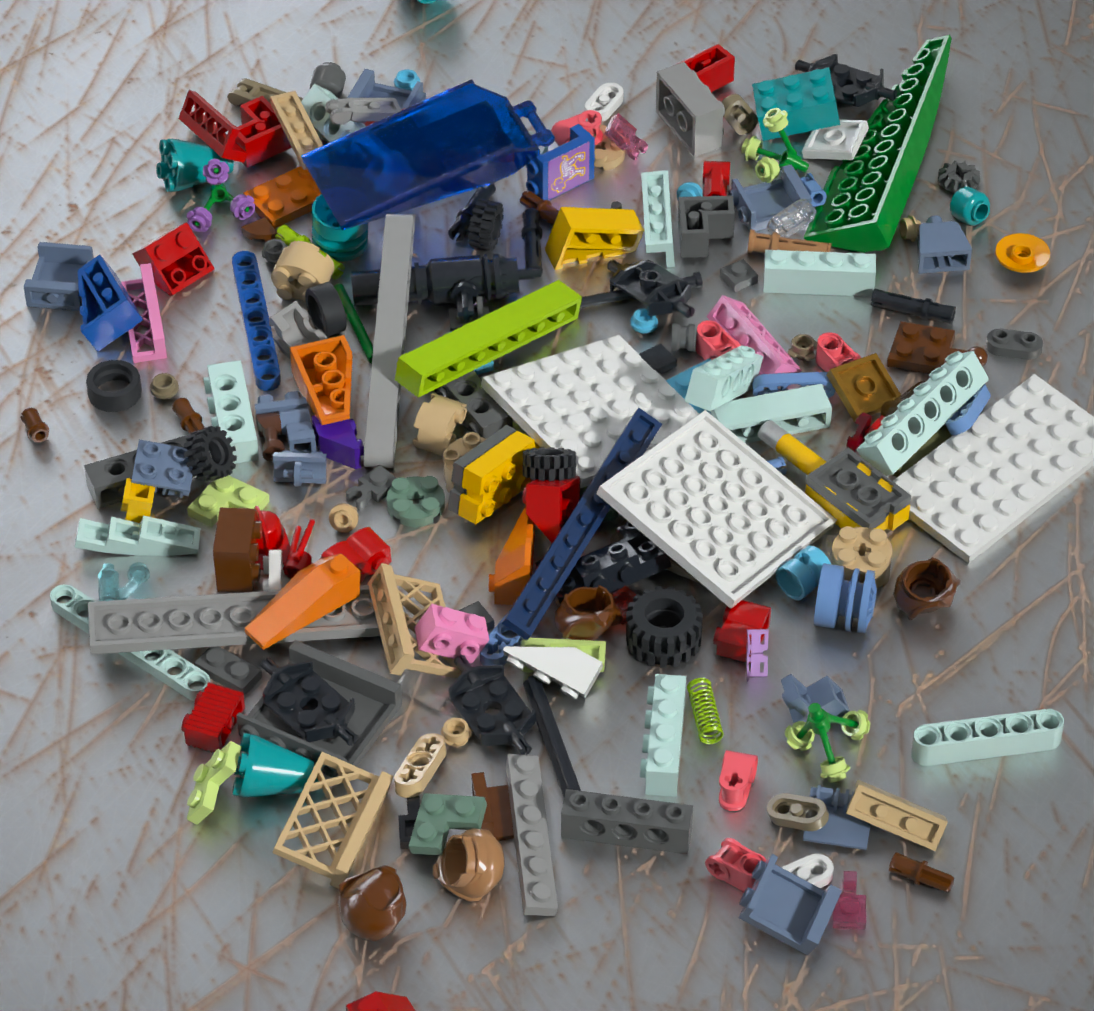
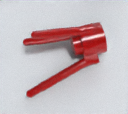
[283,519,338,579]

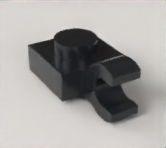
[398,795,420,849]

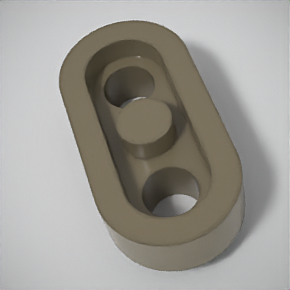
[722,94,758,135]
[767,793,829,831]

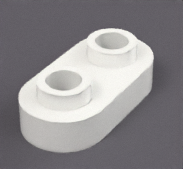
[585,83,624,122]
[263,550,283,591]
[782,854,834,888]

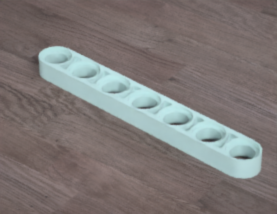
[50,584,211,701]

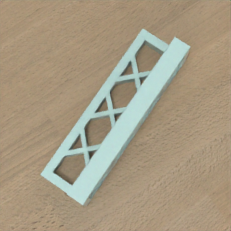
[641,170,675,268]

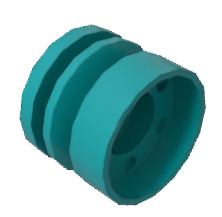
[312,189,369,262]

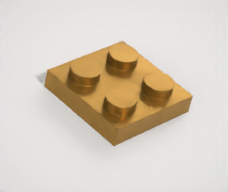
[827,353,901,422]

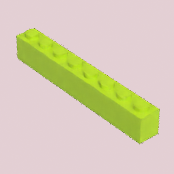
[395,280,582,398]

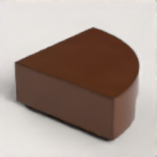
[241,217,278,242]

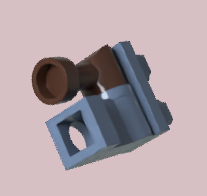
[255,391,316,462]

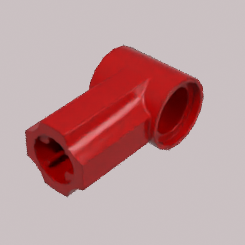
[703,161,730,196]

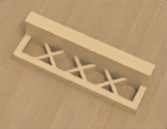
[270,91,330,181]

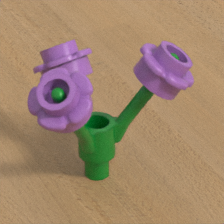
[186,159,255,232]

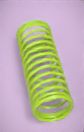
[687,678,724,744]

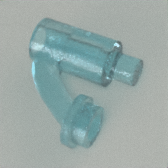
[98,563,150,601]

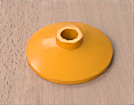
[995,233,1050,273]

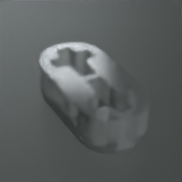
[767,199,816,238]

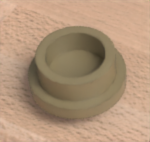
[150,373,179,399]

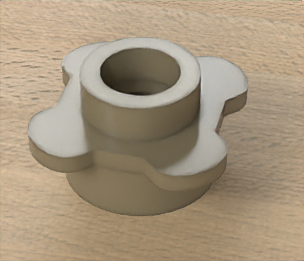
[788,334,817,361]

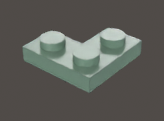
[409,793,487,855]

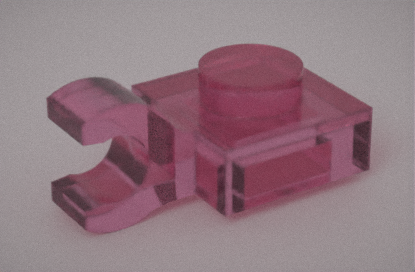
[604,113,648,160]
[833,871,866,930]

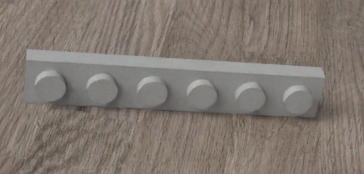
[505,754,558,916]

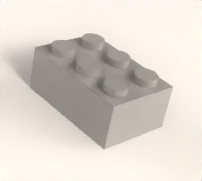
[656,62,725,157]

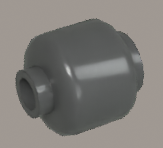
[310,62,346,99]

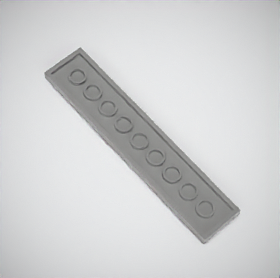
[88,585,381,654]

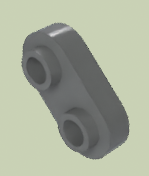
[986,328,1043,360]

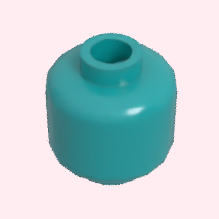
[950,187,990,226]

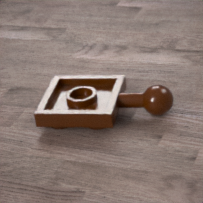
[887,321,988,374]

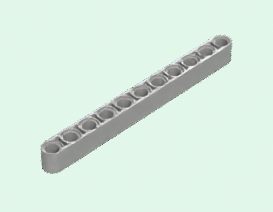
[364,214,415,468]

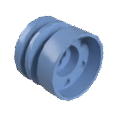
[814,563,877,633]

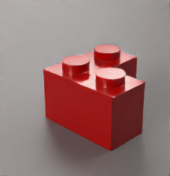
[235,96,292,168]

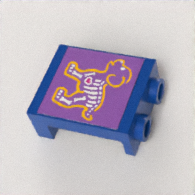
[526,124,595,200]

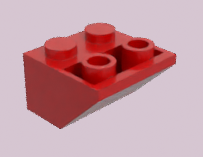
[673,44,735,93]
[132,222,215,296]

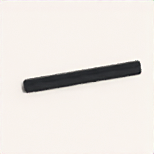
[523,675,581,797]

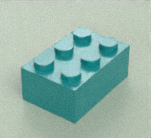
[752,67,840,141]

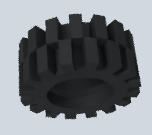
[468,199,504,251]
[184,426,237,482]
[523,447,576,481]

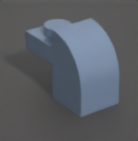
[781,674,850,724]

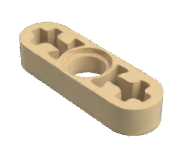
[394,733,446,798]

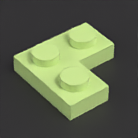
[187,475,270,527]
[187,741,242,825]

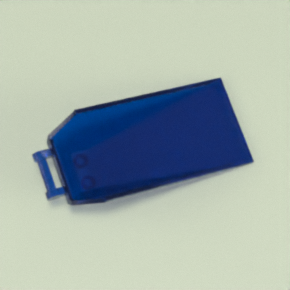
[301,79,555,230]

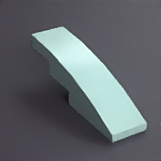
[74,516,201,556]

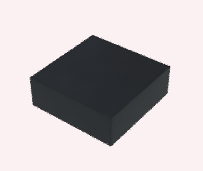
[639,343,677,375]

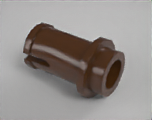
[20,407,49,443]

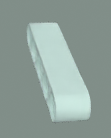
[911,709,1064,766]

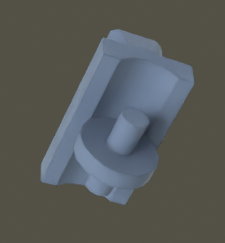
[273,450,327,487]

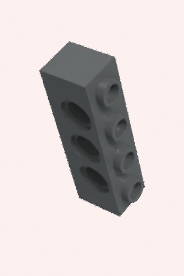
[434,370,513,439]
[84,434,198,509]
[561,789,693,854]

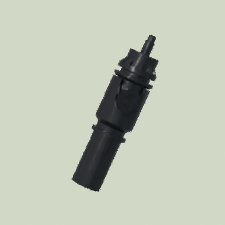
[351,253,542,320]

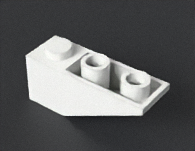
[503,646,603,699]

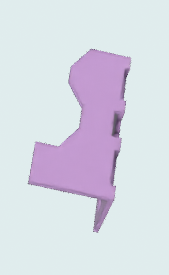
[746,629,769,682]

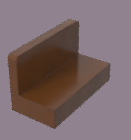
[471,772,514,841]

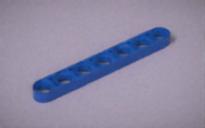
[232,251,281,391]

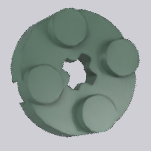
[386,476,445,527]

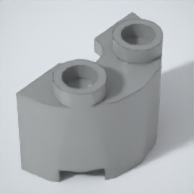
[269,301,327,359]

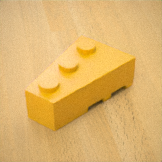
[545,207,645,270]

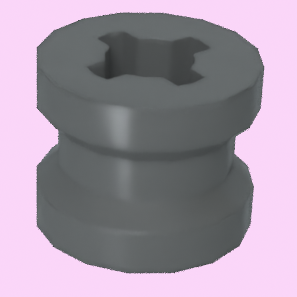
[671,323,695,352]

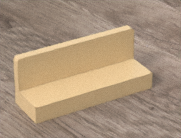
[846,779,948,851]

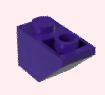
[311,415,364,469]

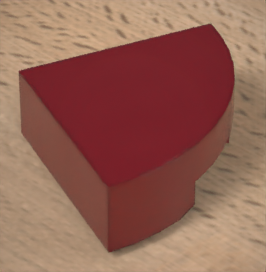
[846,412,872,453]

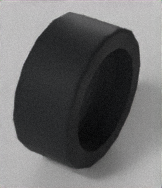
[305,282,347,337]
[86,360,142,412]

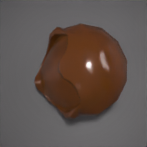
[893,557,961,620]
[554,585,623,641]
[338,865,407,941]

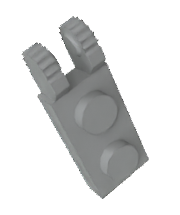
[325,98,403,125]

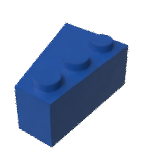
[78,254,143,352]

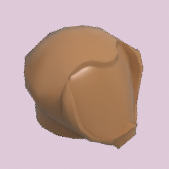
[433,828,505,902]

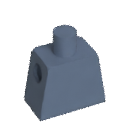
[917,215,972,274]

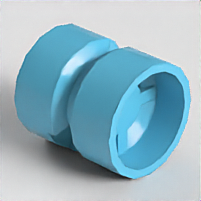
[776,545,831,600]

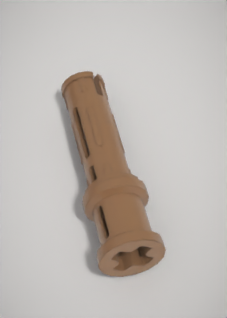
[747,229,831,254]

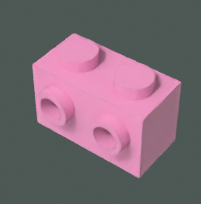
[414,604,489,663]

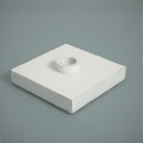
[802,120,869,160]

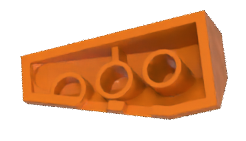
[290,335,353,425]
[489,506,536,605]
[245,554,360,650]

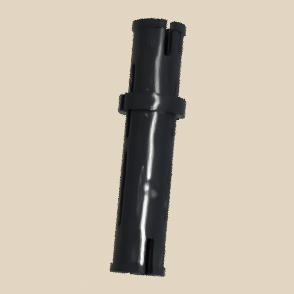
[448,180,496,242]
[521,208,543,273]
[871,288,956,324]

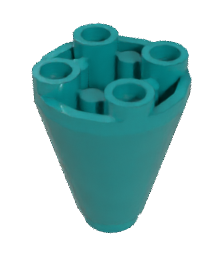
[156,139,234,192]
[232,733,319,797]

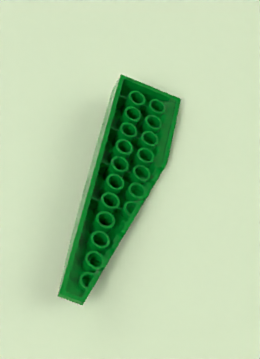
[804,34,952,253]

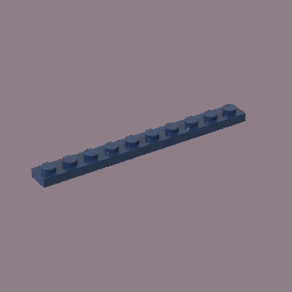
[502,407,662,641]

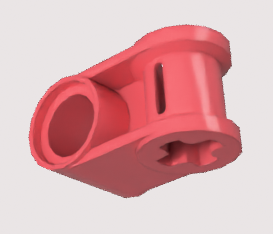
[550,110,603,146]
[695,320,741,360]
[815,332,861,373]
[719,750,758,811]
[705,838,766,893]

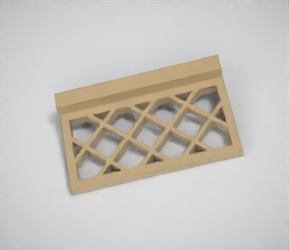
[368,563,461,679]
[272,752,394,889]

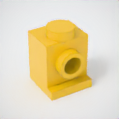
[121,478,155,523]

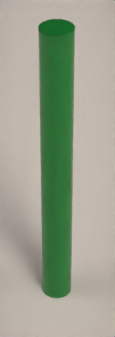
[334,283,373,363]

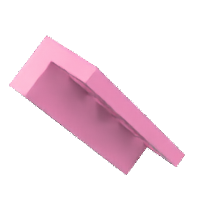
[121,263,167,363]
[706,295,802,376]

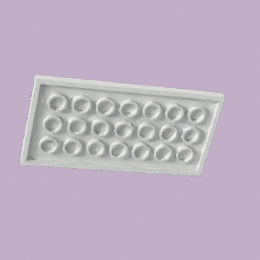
[893,374,1094,564]

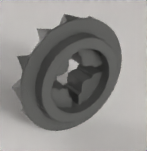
[938,160,980,193]

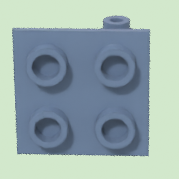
[131,439,193,498]
[803,785,871,850]

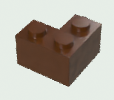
[213,507,262,593]

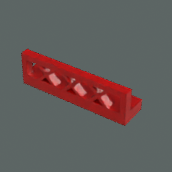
[178,90,248,163]

